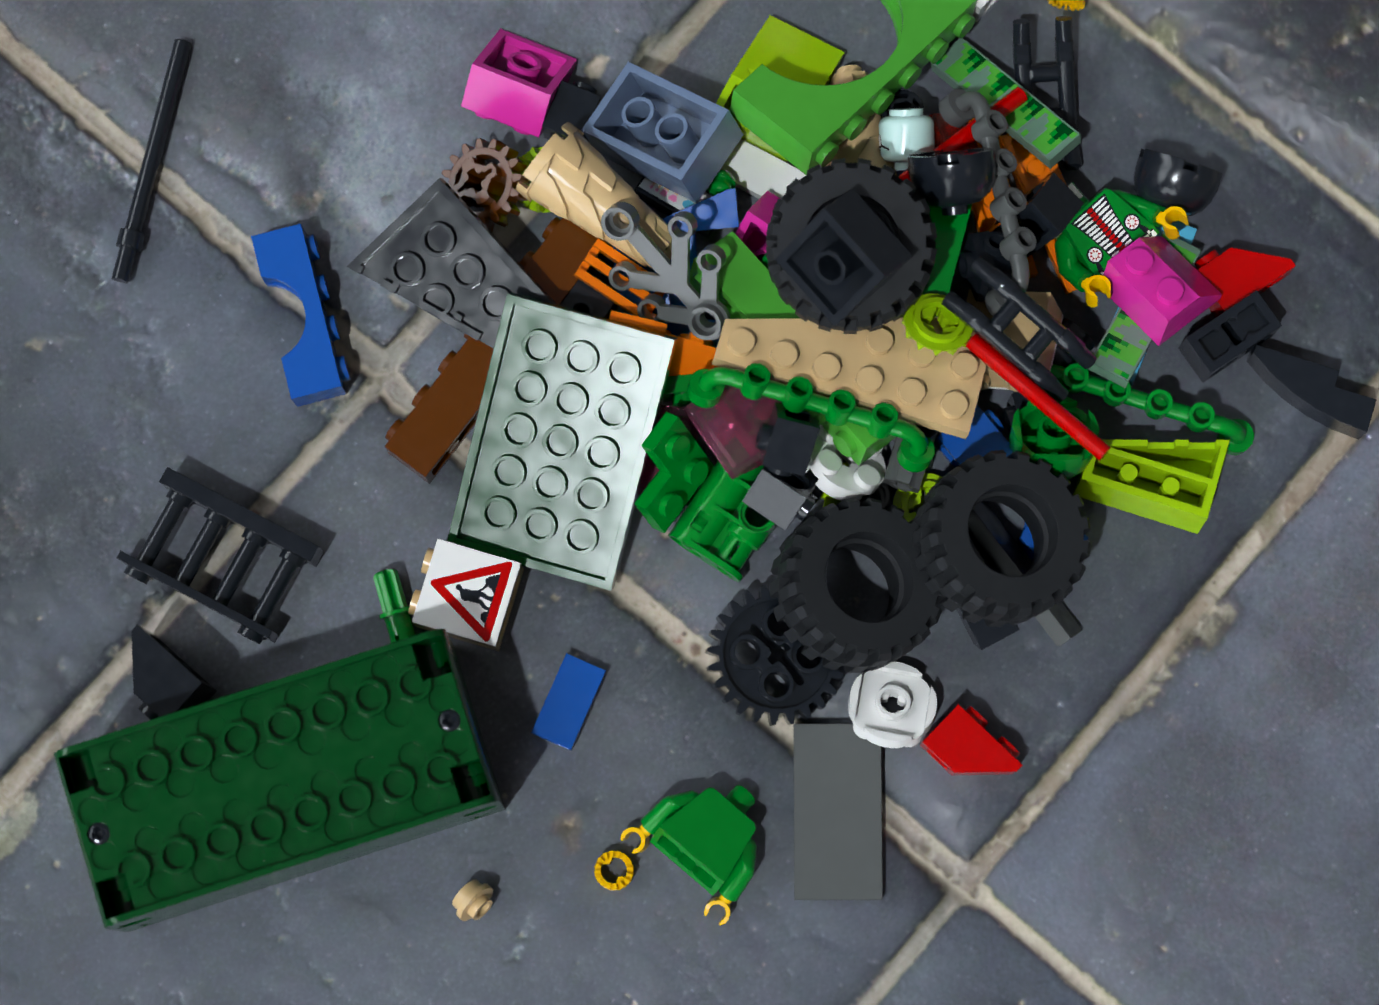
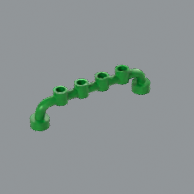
[1050,363,1254,455]
[687,364,935,472]

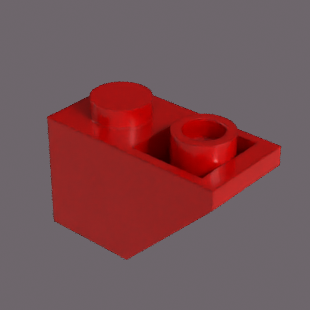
[920,704,1023,776]

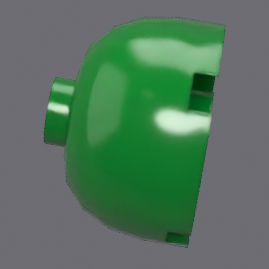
[1010,397,1100,480]

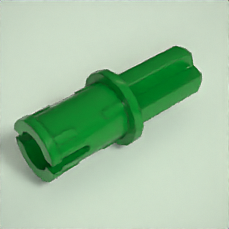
[373,569,416,643]

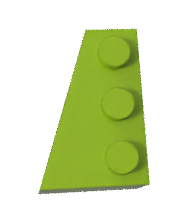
[1073,439,1230,534]

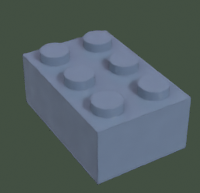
[581,62,744,203]

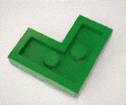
[634,412,714,533]

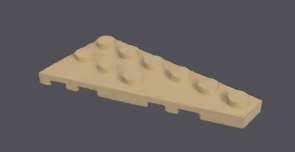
[712,317,992,439]

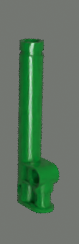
[668,396,782,583]

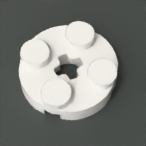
[806,425,886,501]
[848,662,937,748]

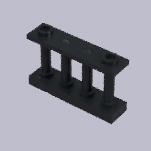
[117,467,324,644]

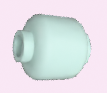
[879,108,935,170]

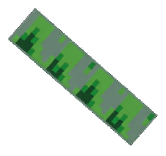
[931,38,1081,169]
[1088,231,1202,388]

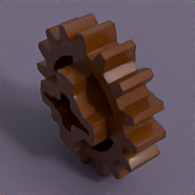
[442,138,531,232]

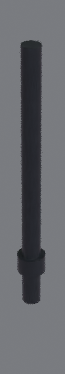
[111,39,191,283]

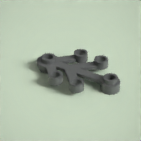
[601,202,731,340]

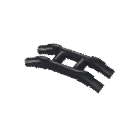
[1012,16,1081,170]
[942,257,1096,403]

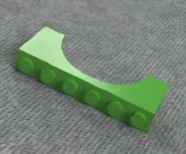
[730,0,977,175]

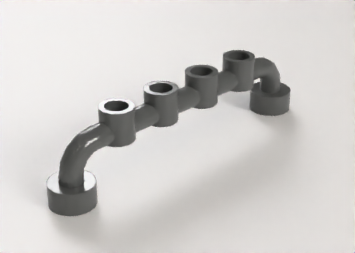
[939,89,1036,316]

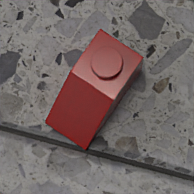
[1195,247,1296,317]

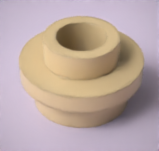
[452,880,493,921]

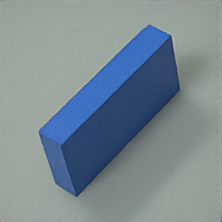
[531,653,606,751]

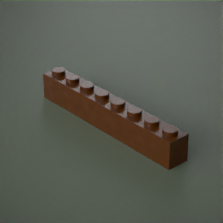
[384,217,612,484]

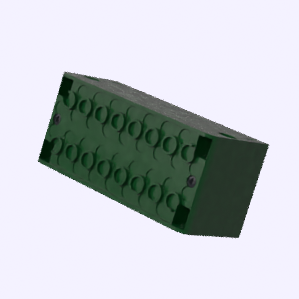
[54,629,505,932]

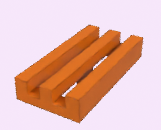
[573,238,665,317]

